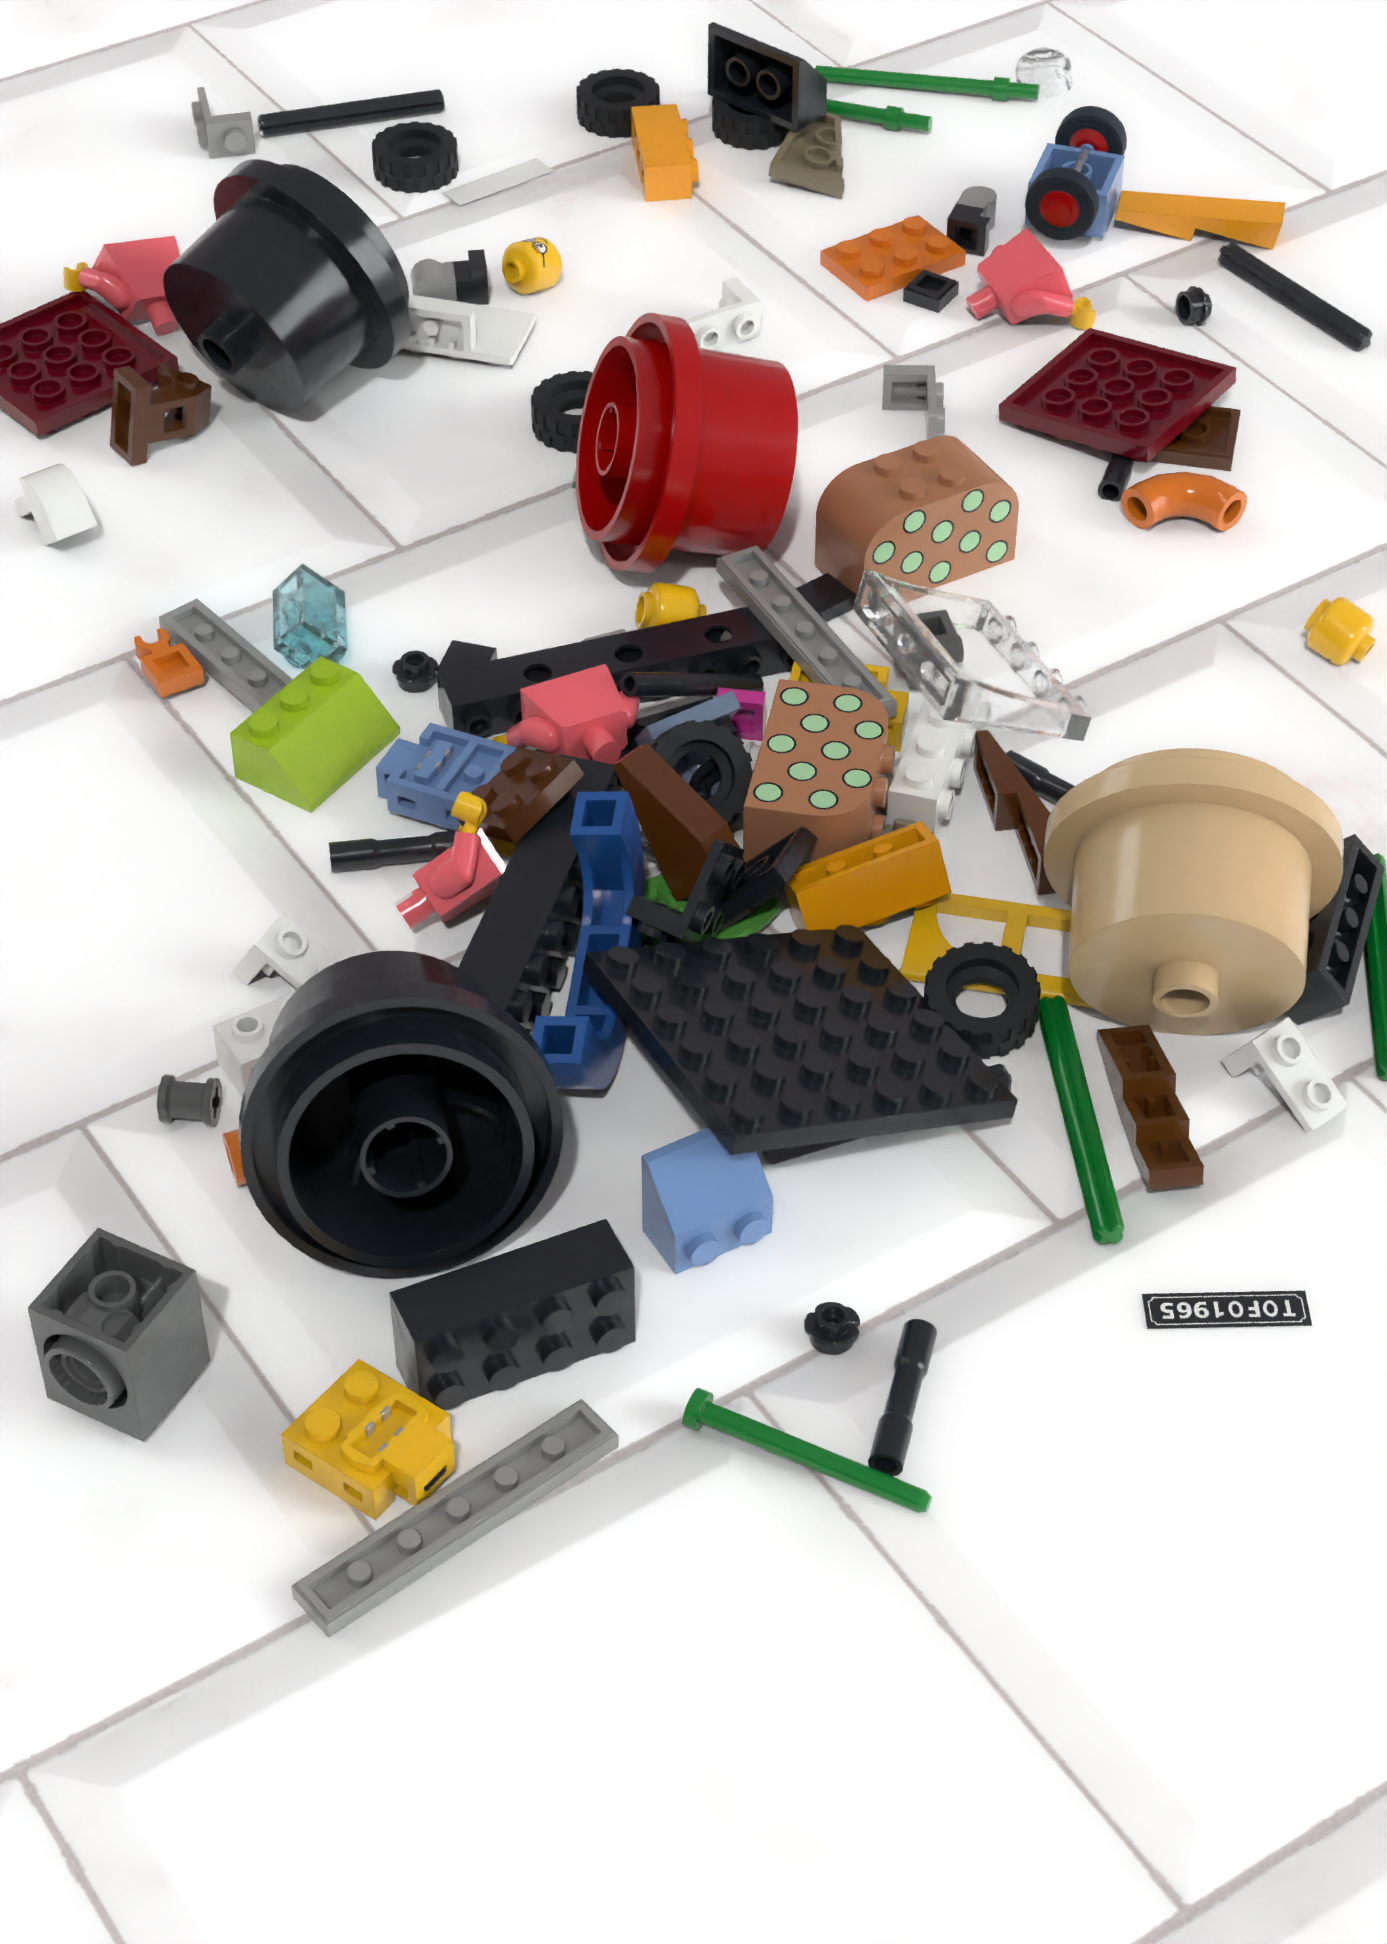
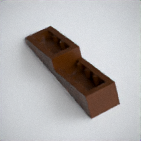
[973,730,1056,895]

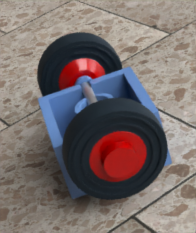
[1025,106,1127,240]

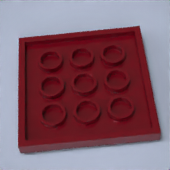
[0,290,179,437]
[999,328,1236,463]

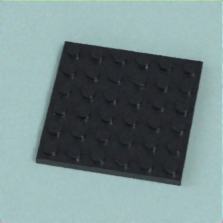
[583,925,1018,1155]

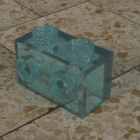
[272,563,348,670]

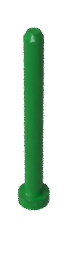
[682,1387,932,1513]

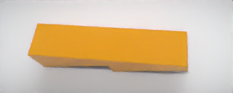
[1115,190,1286,250]

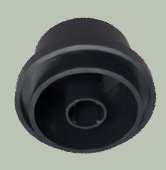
[163,159,411,414]
[239,951,563,1278]

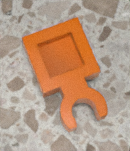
[134,628,205,698]

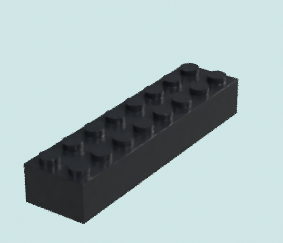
[458,754,624,1036]

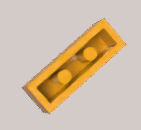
[631,104,699,202]
[784,821,952,930]

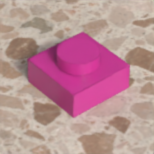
[716,688,766,741]

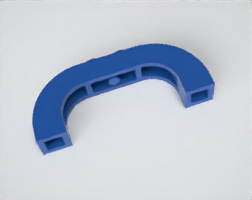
[532,791,645,1090]

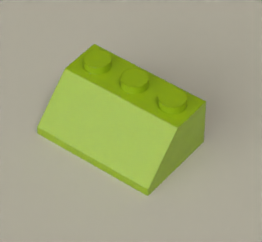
[230,656,400,813]

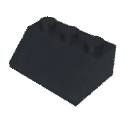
[708,22,827,133]

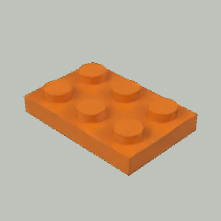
[820,215,966,302]

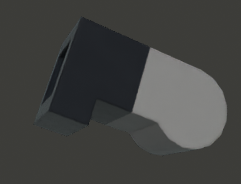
[946,186,997,257]
[410,249,489,305]

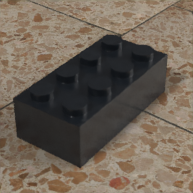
[389,1219,636,1410]

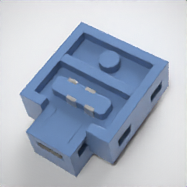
[375,723,518,830]

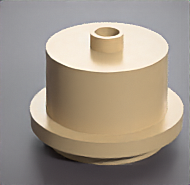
[1044,748,1344,1035]

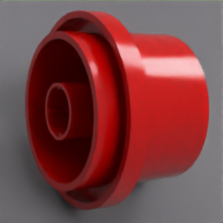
[576,313,798,574]

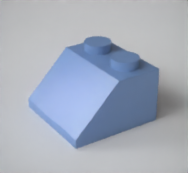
[641,1127,773,1275]

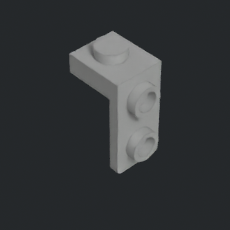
[191,87,256,159]
[882,365,945,440]

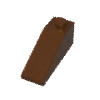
[612,743,748,901]

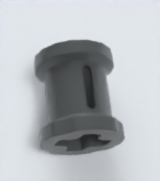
[157,1074,222,1126]

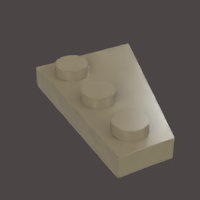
[768,112,845,199]

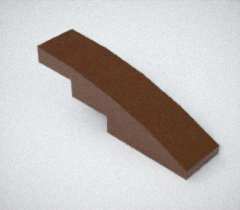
[1097,1024,1204,1190]

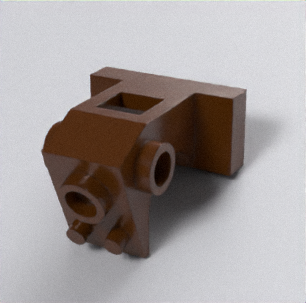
[110,363,212,466]

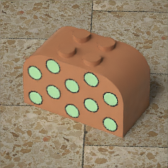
[814,435,1019,614]
[743,679,895,887]

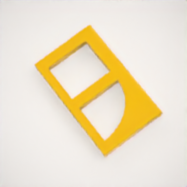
[899,893,1092,1008]

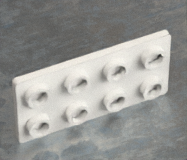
[402,294,535,365]

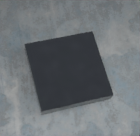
[720,826,818,926]

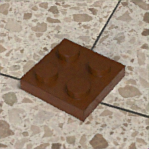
[457,748,585,844]

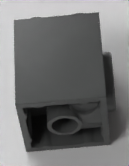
[27,1228,210,1442]

